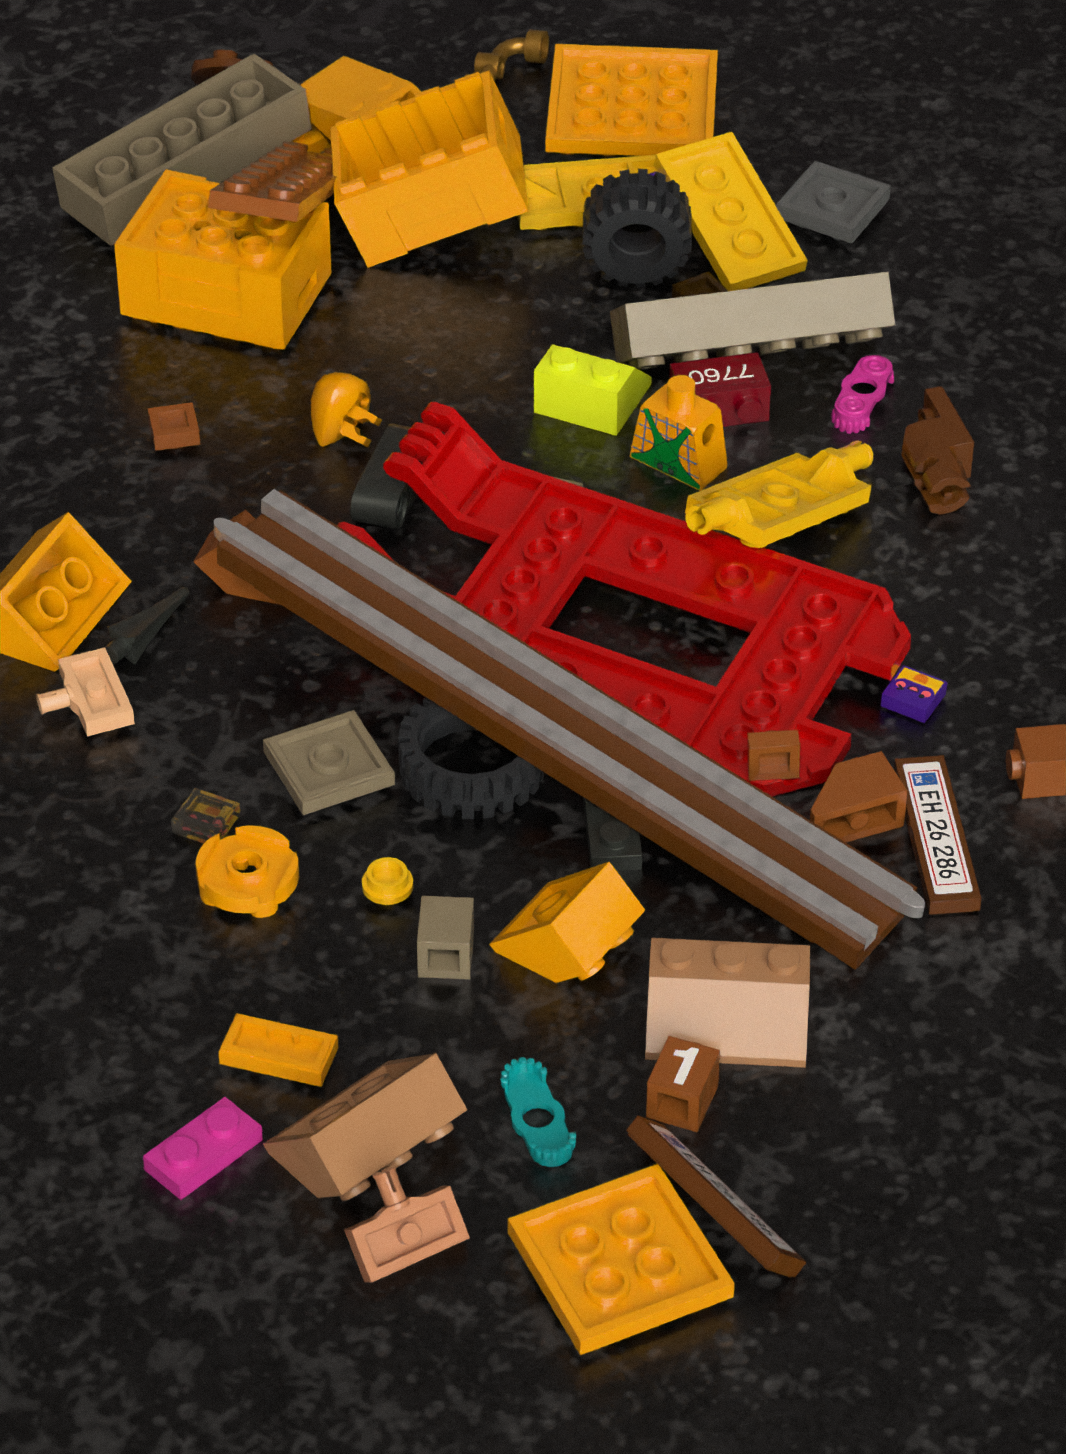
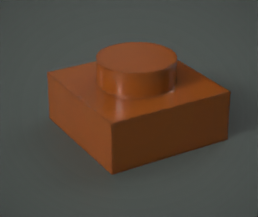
[148,402,200,451]
[747,730,800,781]

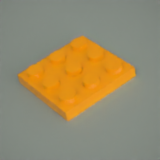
[508,1164,735,1355]

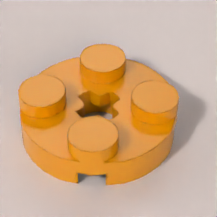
[195,826,299,918]

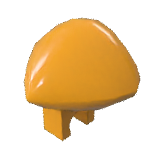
[311,372,382,447]

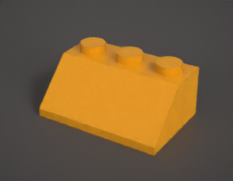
[0,512,132,672]

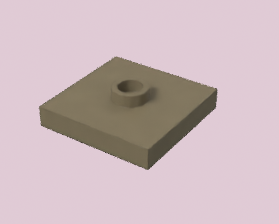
[263,710,395,815]

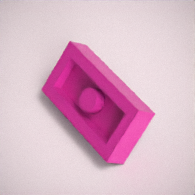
[143,1097,263,1200]

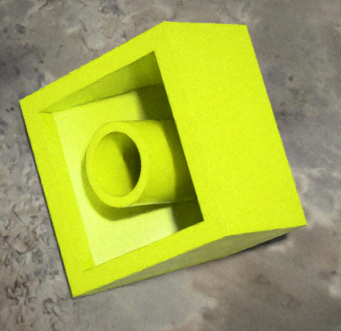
[534,344,652,436]

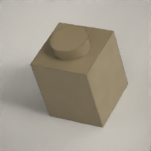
[417,896,474,979]

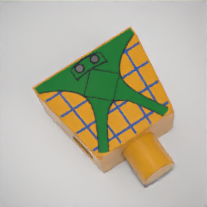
[630,375,727,491]

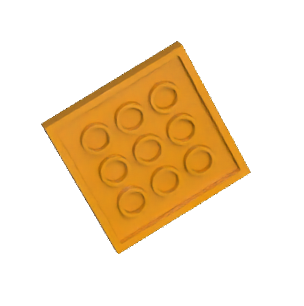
[545,44,718,157]

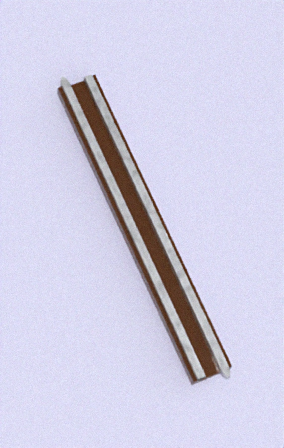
[214,489,925,970]

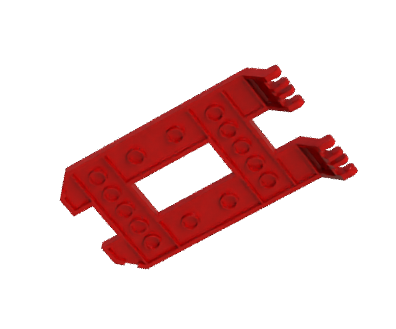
[337,402,911,797]

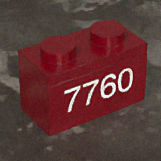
[670,352,771,427]

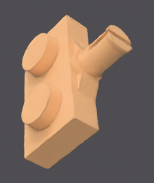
[36,647,135,736]

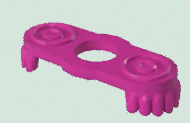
[831,355,894,434]

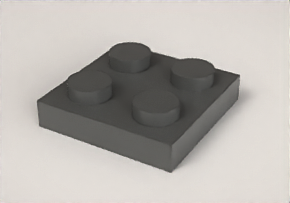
[776,161,891,243]

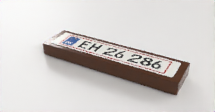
[894,755,981,915]
[626,1116,807,1277]

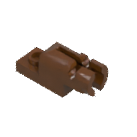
[901,386,974,515]

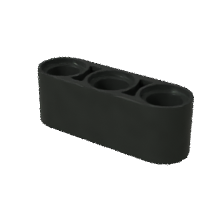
[350,423,423,530]

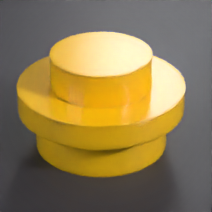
[362,857,413,905]

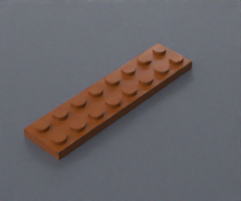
[208,142,336,222]

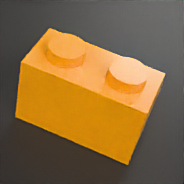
[490,862,645,983]

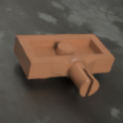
[344,1167,470,1283]

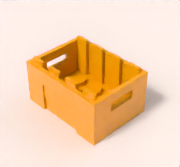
[330,70,528,267]
[114,169,331,350]

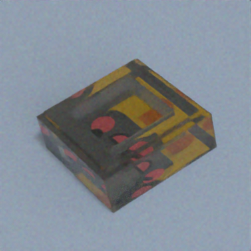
[171,788,240,843]

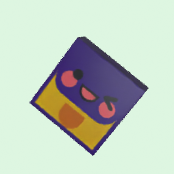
[881,665,947,723]

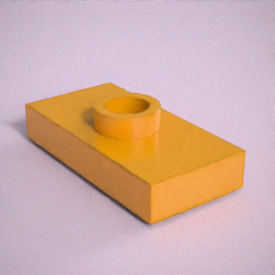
[219,1013,338,1087]

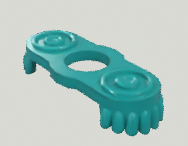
[501,1057,576,1167]

